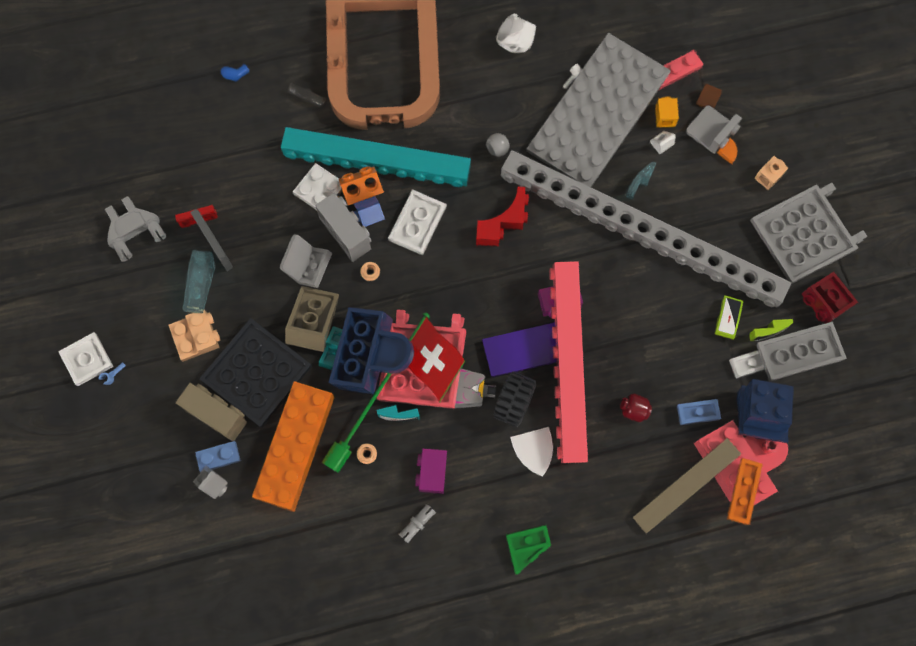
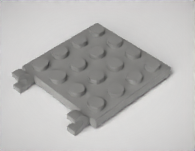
[750,183,867,284]

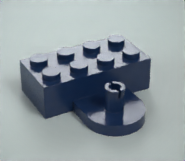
[329,307,414,395]

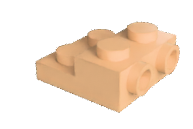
[169,309,220,362]

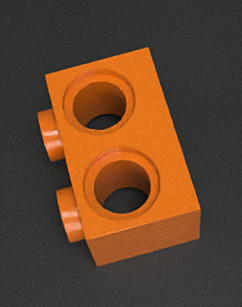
[339,166,384,206]

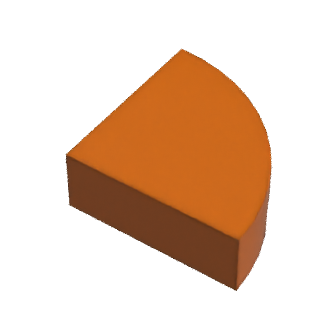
[717,138,737,165]

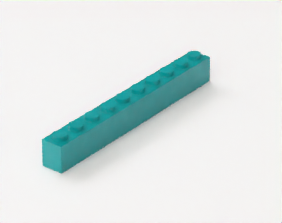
[281,127,471,187]

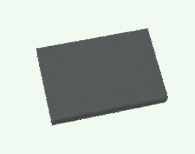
[190,209,233,271]

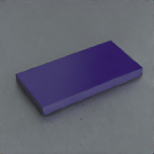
[482,323,557,378]

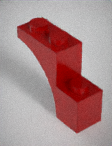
[476,187,529,246]

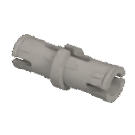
[399,504,436,543]

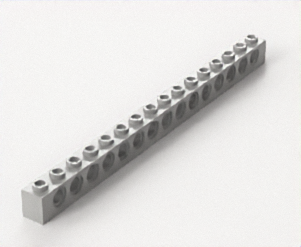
[501,150,792,308]

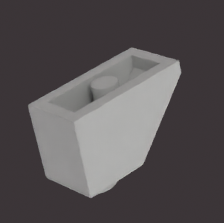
[193,466,228,499]

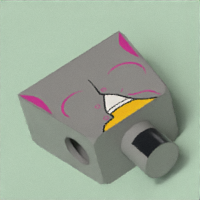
[455,369,496,408]

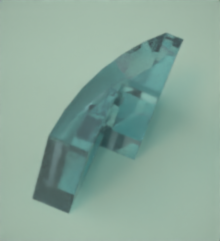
[626,162,656,199]

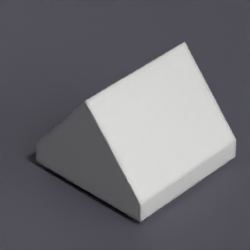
[650,131,675,154]

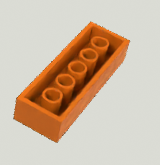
[252,381,334,512]

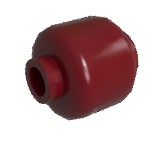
[620,393,652,422]

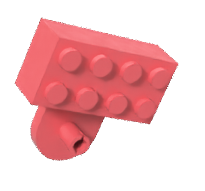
[694,420,788,505]

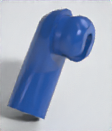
[221,64,250,81]

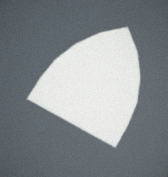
[510,427,553,477]

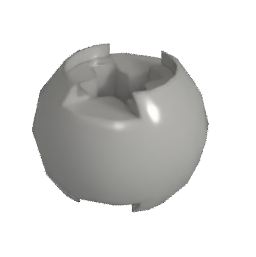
[486,133,510,157]

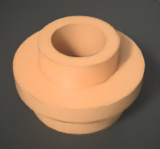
[361,262,380,281]
[357,444,377,464]

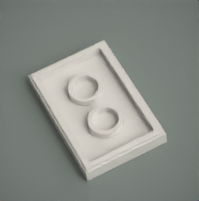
[388,190,447,255]

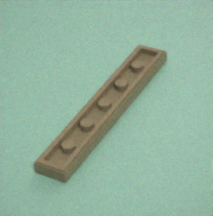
[633,438,741,534]

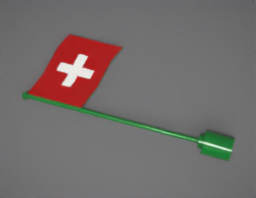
[322,313,465,473]

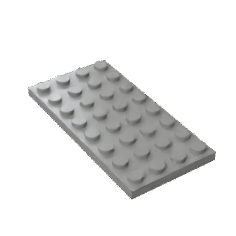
[527,33,671,187]

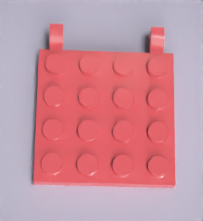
[377,310,466,408]

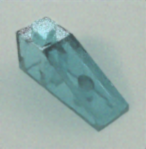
[183,250,216,313]

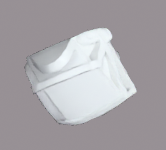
[496,14,536,53]

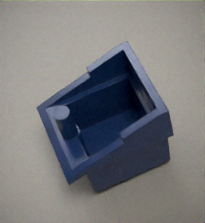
[737,379,794,443]

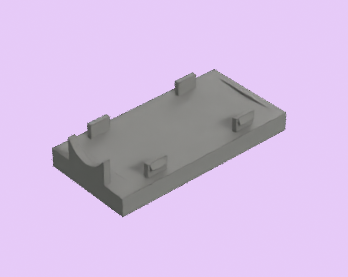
[756,322,847,381]

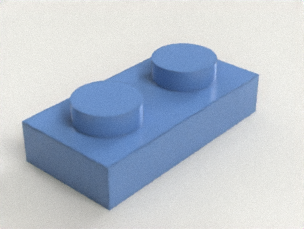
[677,399,721,425]
[195,441,241,472]

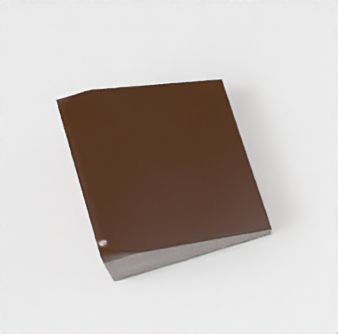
[696,84,722,109]

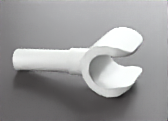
[563,64,582,89]

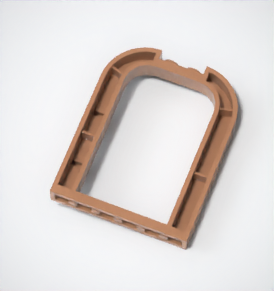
[326,0,440,130]

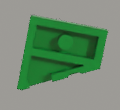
[506,525,551,574]

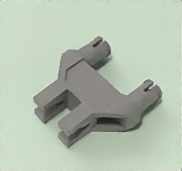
[105,196,166,261]

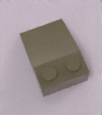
[285,286,339,352]

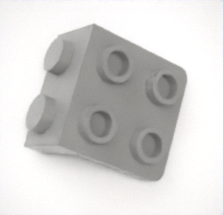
[686,106,742,154]
[280,234,332,288]

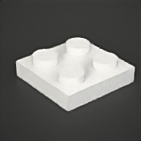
[293,163,342,210]
[58,332,114,386]

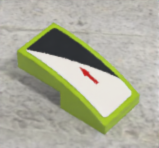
[715,295,743,340]
[749,319,793,341]

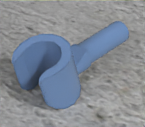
[98,362,126,385]

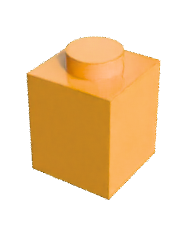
[655,97,679,127]

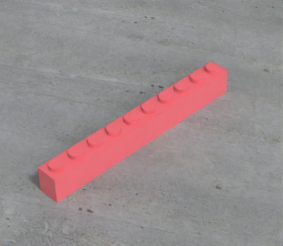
[549,262,588,463]

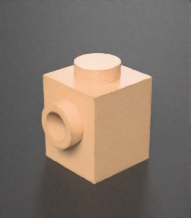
[755,156,788,190]

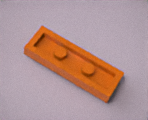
[727,458,763,525]

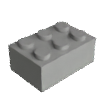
[315,192,371,262]

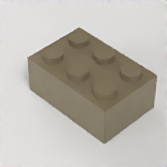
[176,383,247,441]

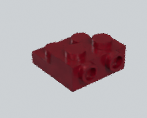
[802,272,858,324]

